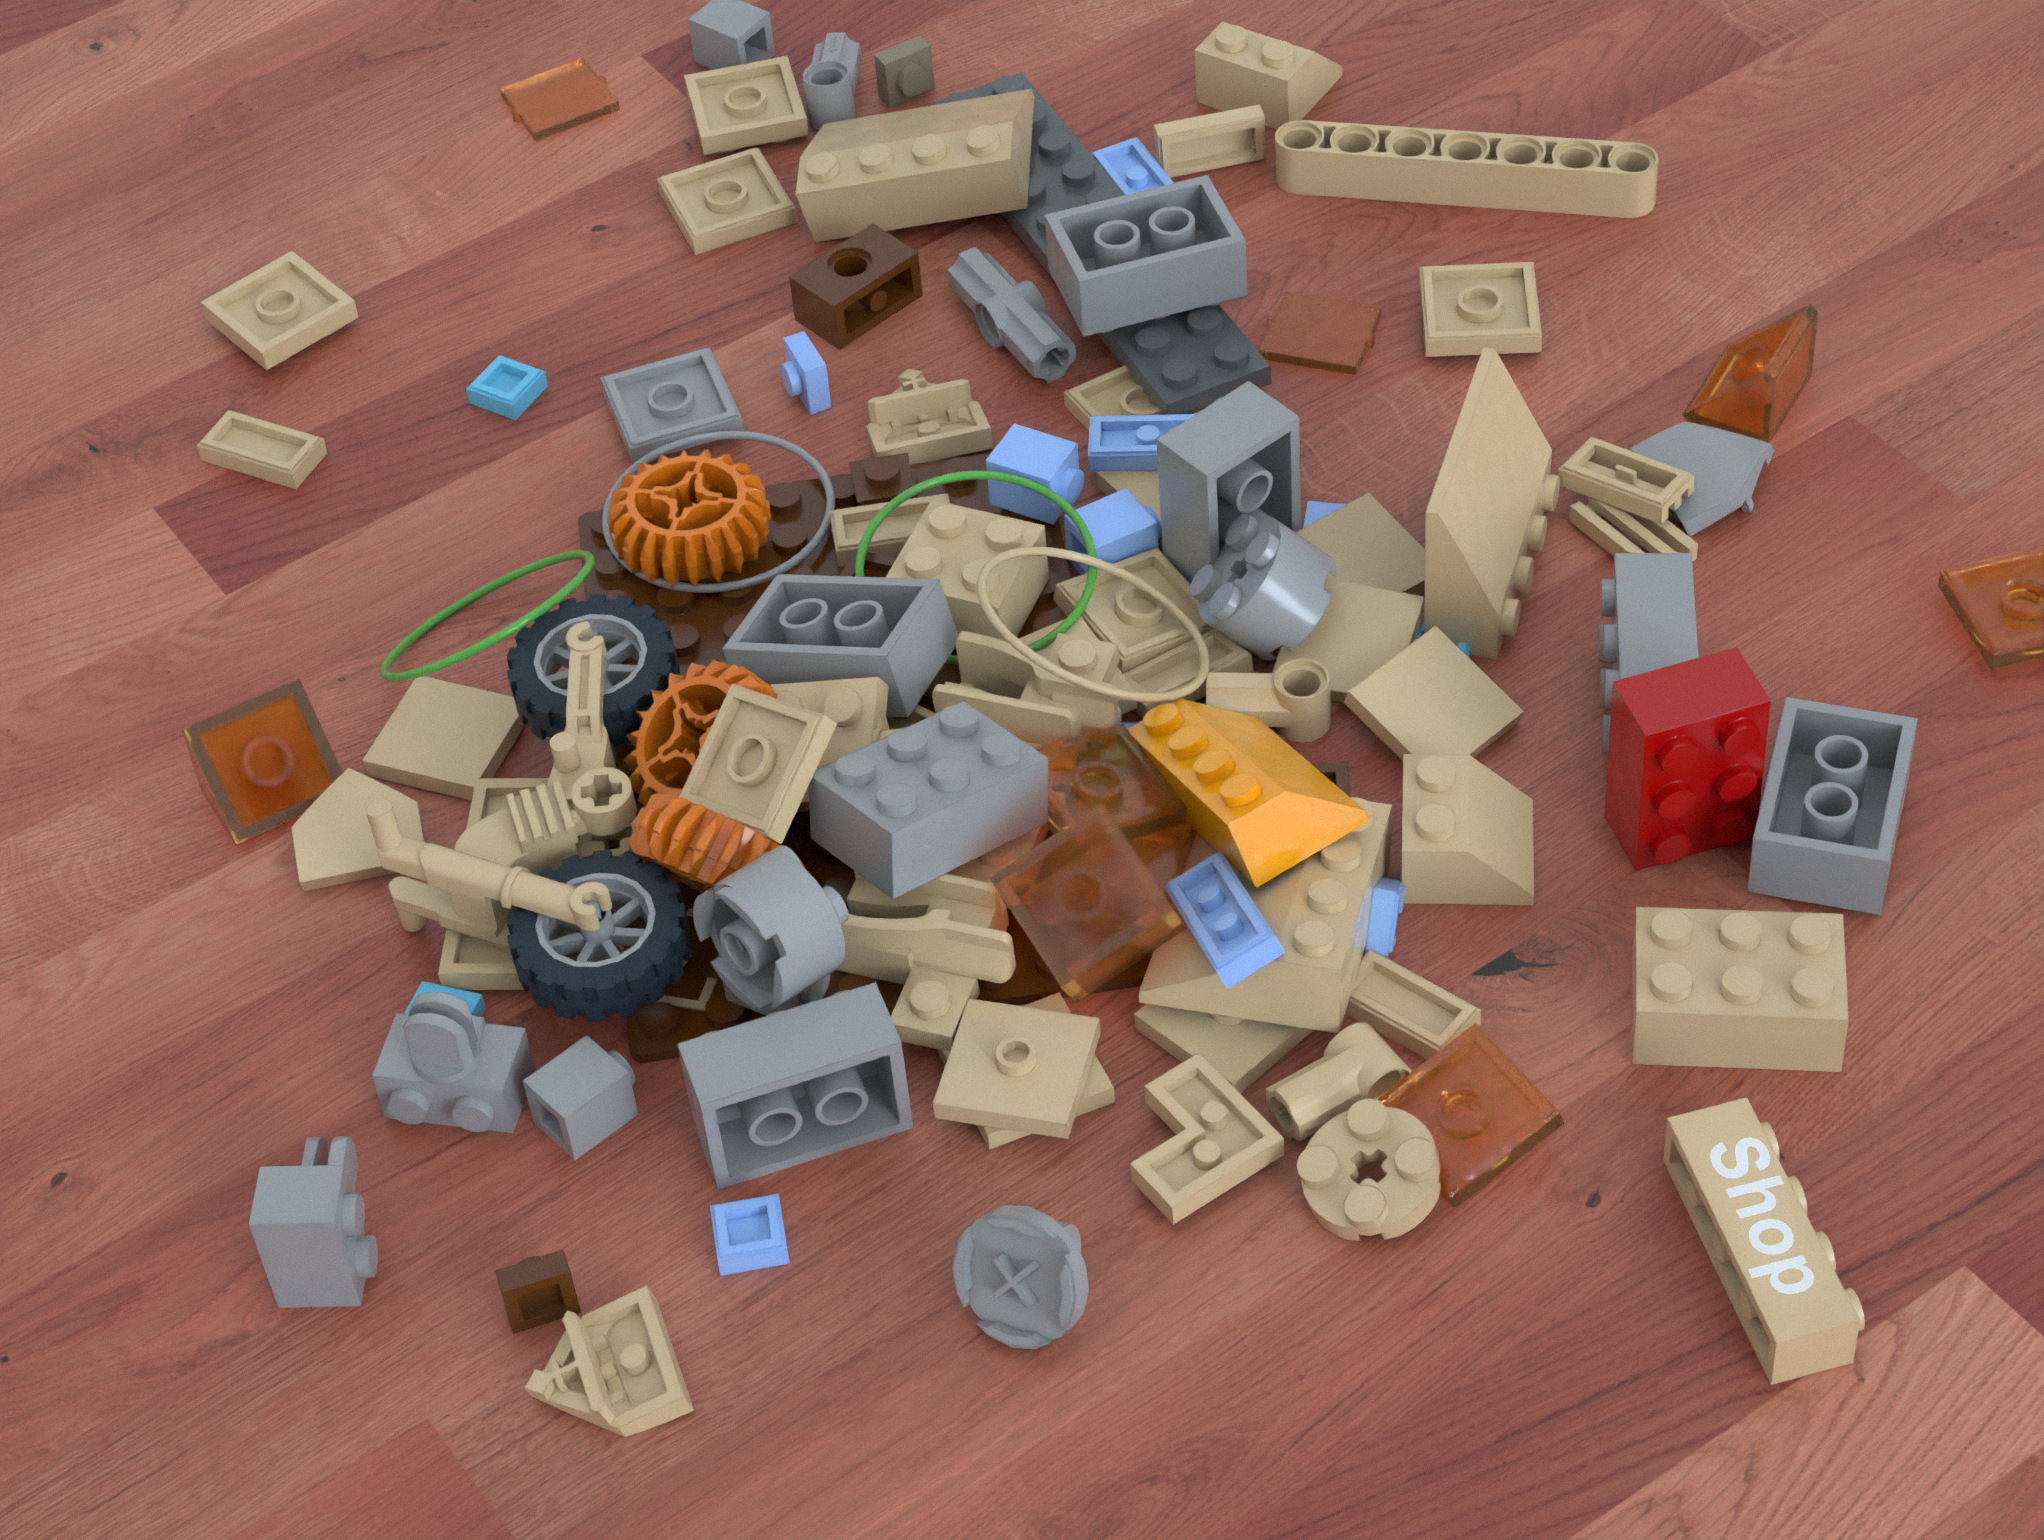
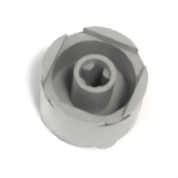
[1189,513,1336,661]
[693,845,849,1010]

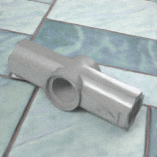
[947,247,1076,383]

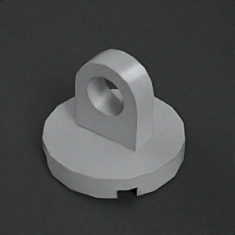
[952,1205,1089,1349]

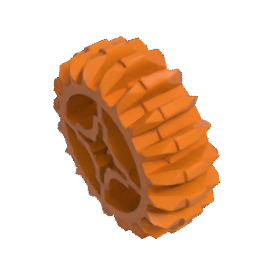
[607,449,771,588]
[623,659,778,808]
[628,793,805,893]

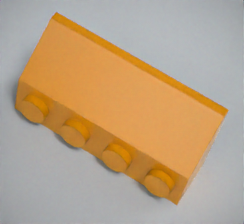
[1126,698,1370,888]

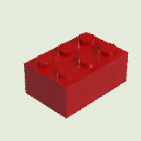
[1604,647,1771,871]

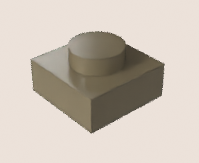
[874,36,935,108]

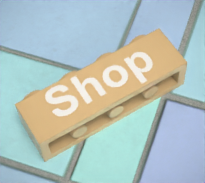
[1663,1097,1865,1385]

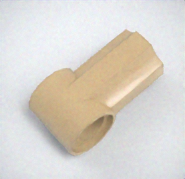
[1206,658,1331,743]
[1265,1022,1413,1142]

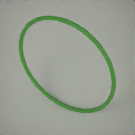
[855,470,1097,665]
[380,550,595,682]

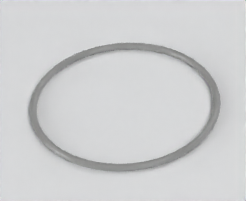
[602,430,835,593]

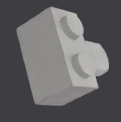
[372,991,536,1133]
[249,1136,378,1308]

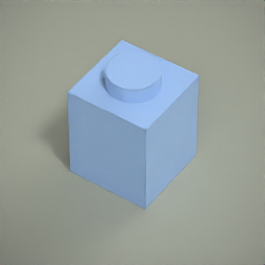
[986,423,1084,524]
[1064,488,1162,575]

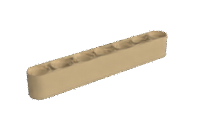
[1275,120,1659,218]

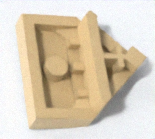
[866,369,994,465]
[291,768,426,891]
[524,1285,694,1437]

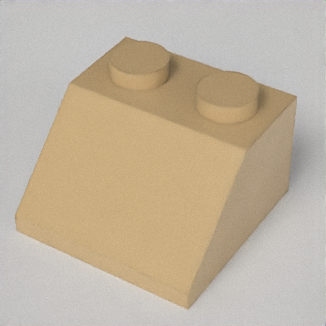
[1194,22,1343,129]
[1402,754,1534,906]

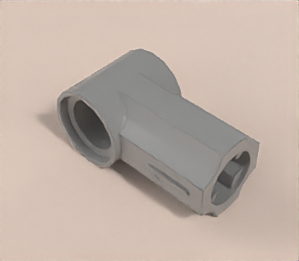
[802,32,862,130]

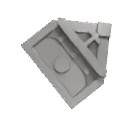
[1631,421,1774,537]

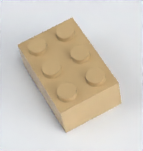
[1632,907,1849,1072]

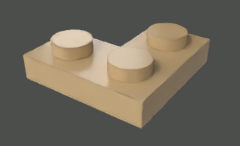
[1130,1052,1284,1225]

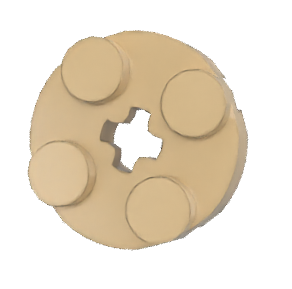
[1297,1098,1441,1241]

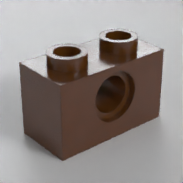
[789,223,923,350]

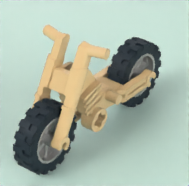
[365,594,691,1022]

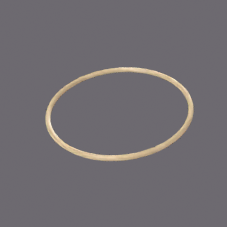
[977,546,1210,702]

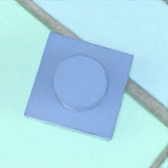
[780,331,832,415]

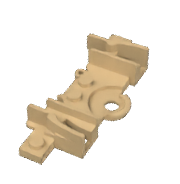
[837,631,1122,1051]

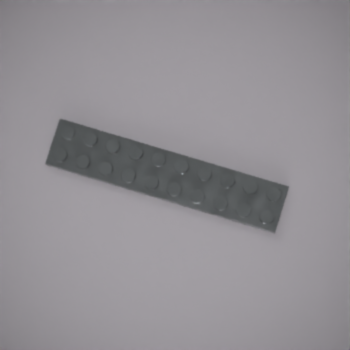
[926,72,1272,415]

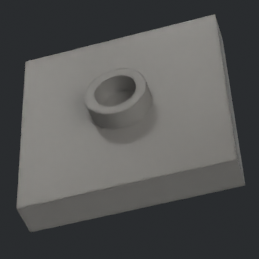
[600,347,744,464]

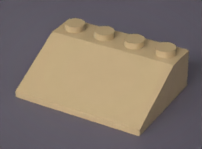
[795,89,1034,242]
[1424,347,1560,660]
[1139,797,1392,1033]

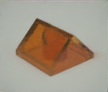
[1682,304,1818,443]
[182,678,343,845]

